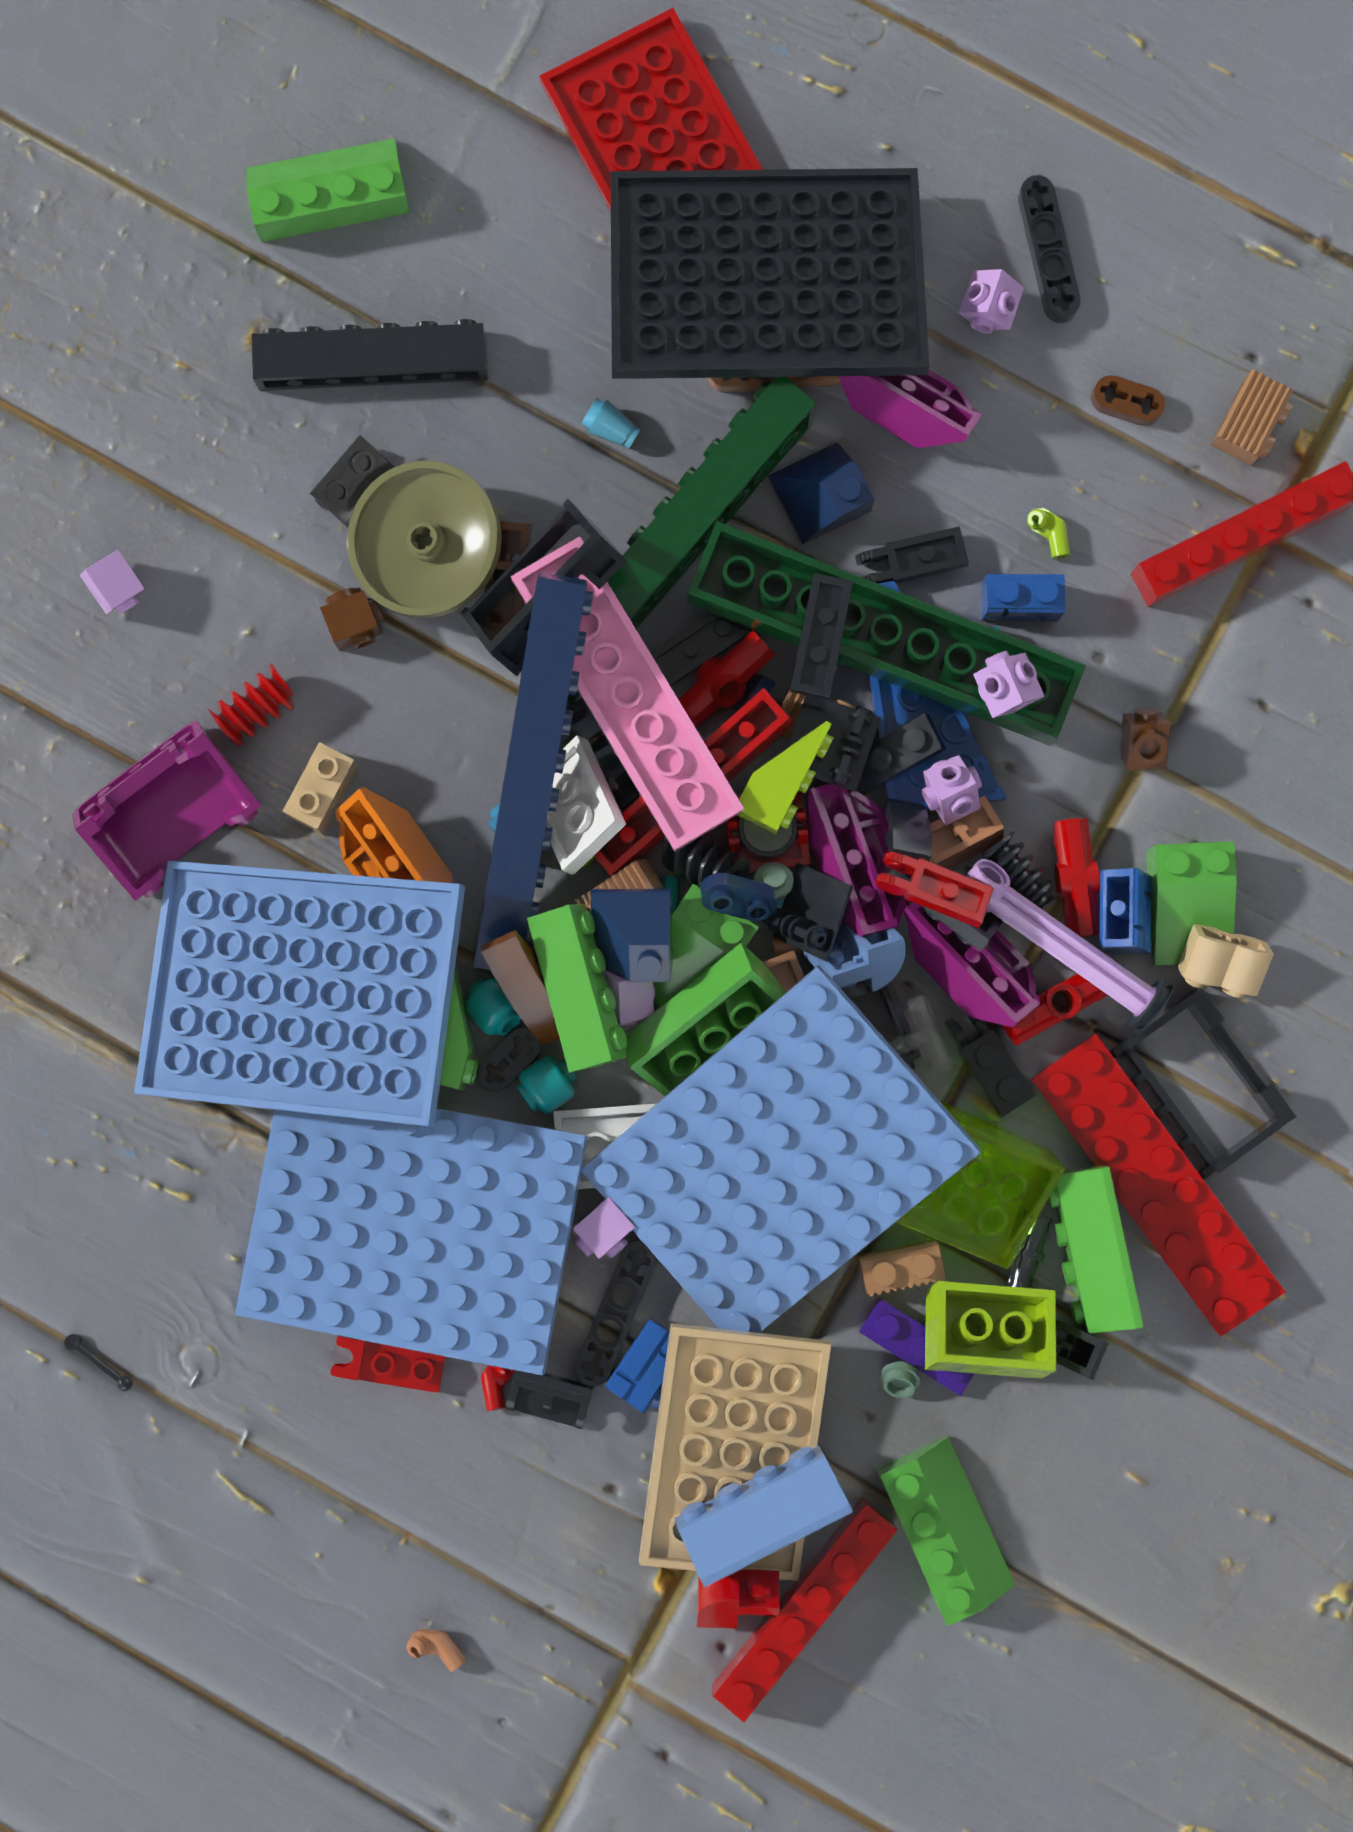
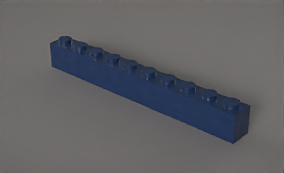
[473,571,593,970]

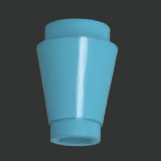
[581,397,641,449]

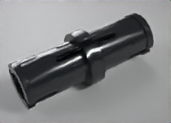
[1006,1211,1053,1288]

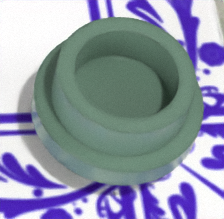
[754,862,793,900]
[881,1361,921,1398]

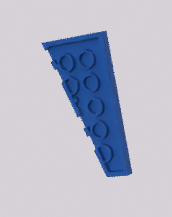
[868,581,1007,811]

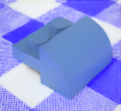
[804,921,906,992]

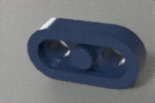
[700,873,777,921]

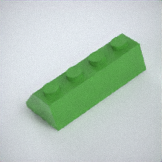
[246,138,410,242]
[527,904,627,1073]
[625,943,786,1096]
[1045,1166,1144,1334]
[876,1436,1015,1626]

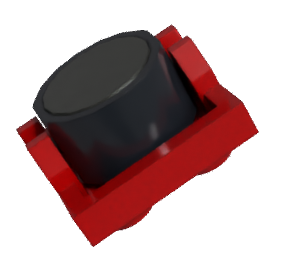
[726,791,811,874]

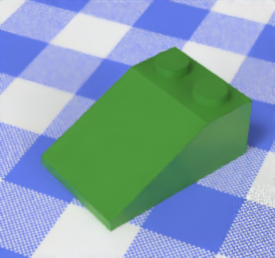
[1146,841,1237,966]
[653,884,759,1007]
[440,966,480,1091]

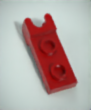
[330,1335,445,1393]

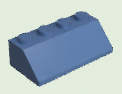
[674,1446,853,1587]

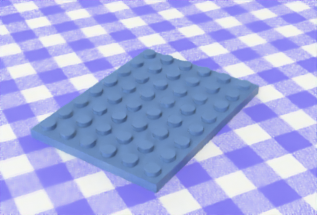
[134,861,465,1127]
[582,964,981,1333]
[235,1109,588,1375]

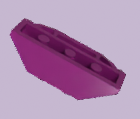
[838,370,982,448]
[808,784,908,937]
[903,902,1040,1027]

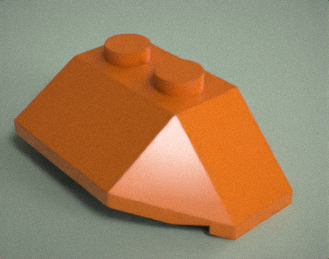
[335,787,453,883]

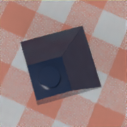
[768,443,875,545]
[590,889,673,982]

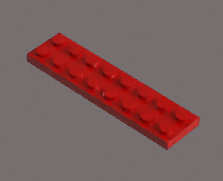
[1031,1033,1286,1337]

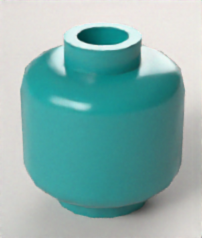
[465,978,522,1036]
[516,1055,577,1114]

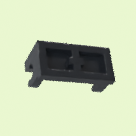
[506,1370,594,1429]

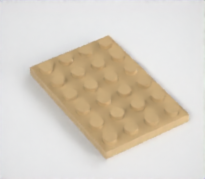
[639,1323,831,1581]

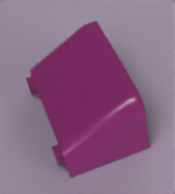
[72,721,261,901]

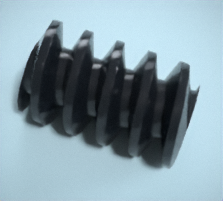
[981,831,1060,908]
[661,836,750,887]

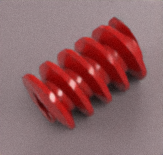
[208,663,295,746]

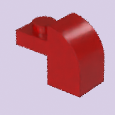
[697,1569,780,1629]

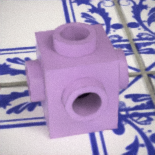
[958,269,1024,334]
[973,651,1045,718]
[922,755,982,826]

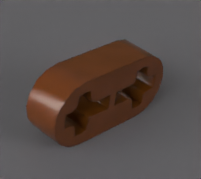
[1091,375,1165,426]

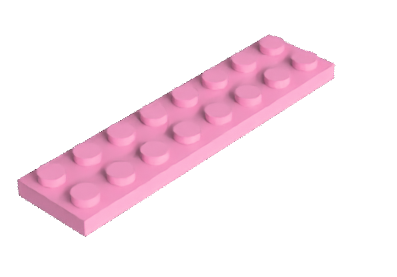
[511,536,744,851]

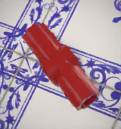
[678,631,775,728]
[1053,818,1100,938]
[1002,973,1108,1046]

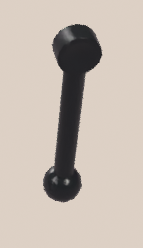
[64,1334,133,1392]

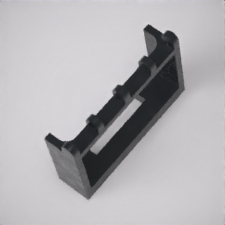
[460,498,627,677]
[1109,987,1297,1180]

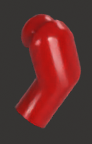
[481,1365,515,1412]

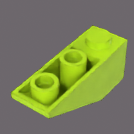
[737,721,834,835]

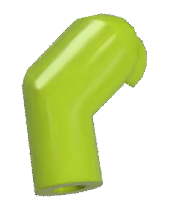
[1027,508,1071,559]

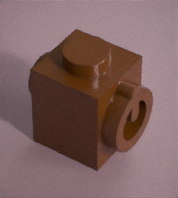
[320,587,385,651]
[1121,708,1170,770]

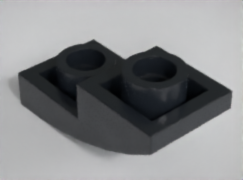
[883,798,931,862]

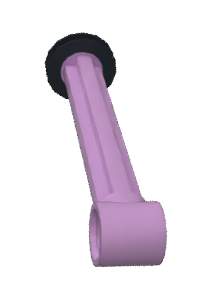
[966,859,1174,1033]

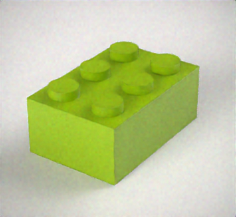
[925,1281,1056,1379]

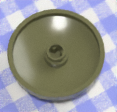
[347,460,501,618]

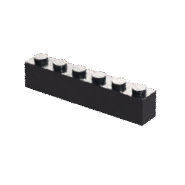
[251,319,488,391]

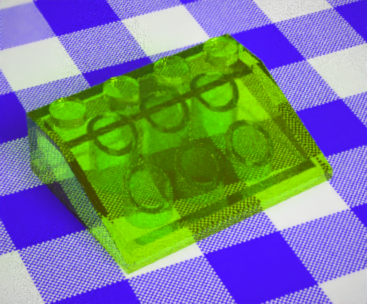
[896,1101,1065,1269]

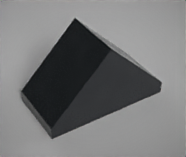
[1056,1319,1109,1380]

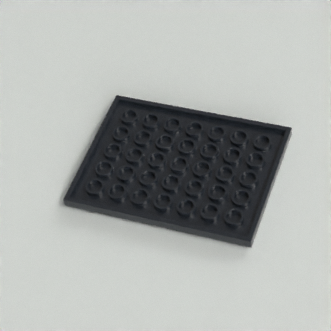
[610,168,930,379]

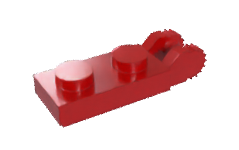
[875,851,994,928]

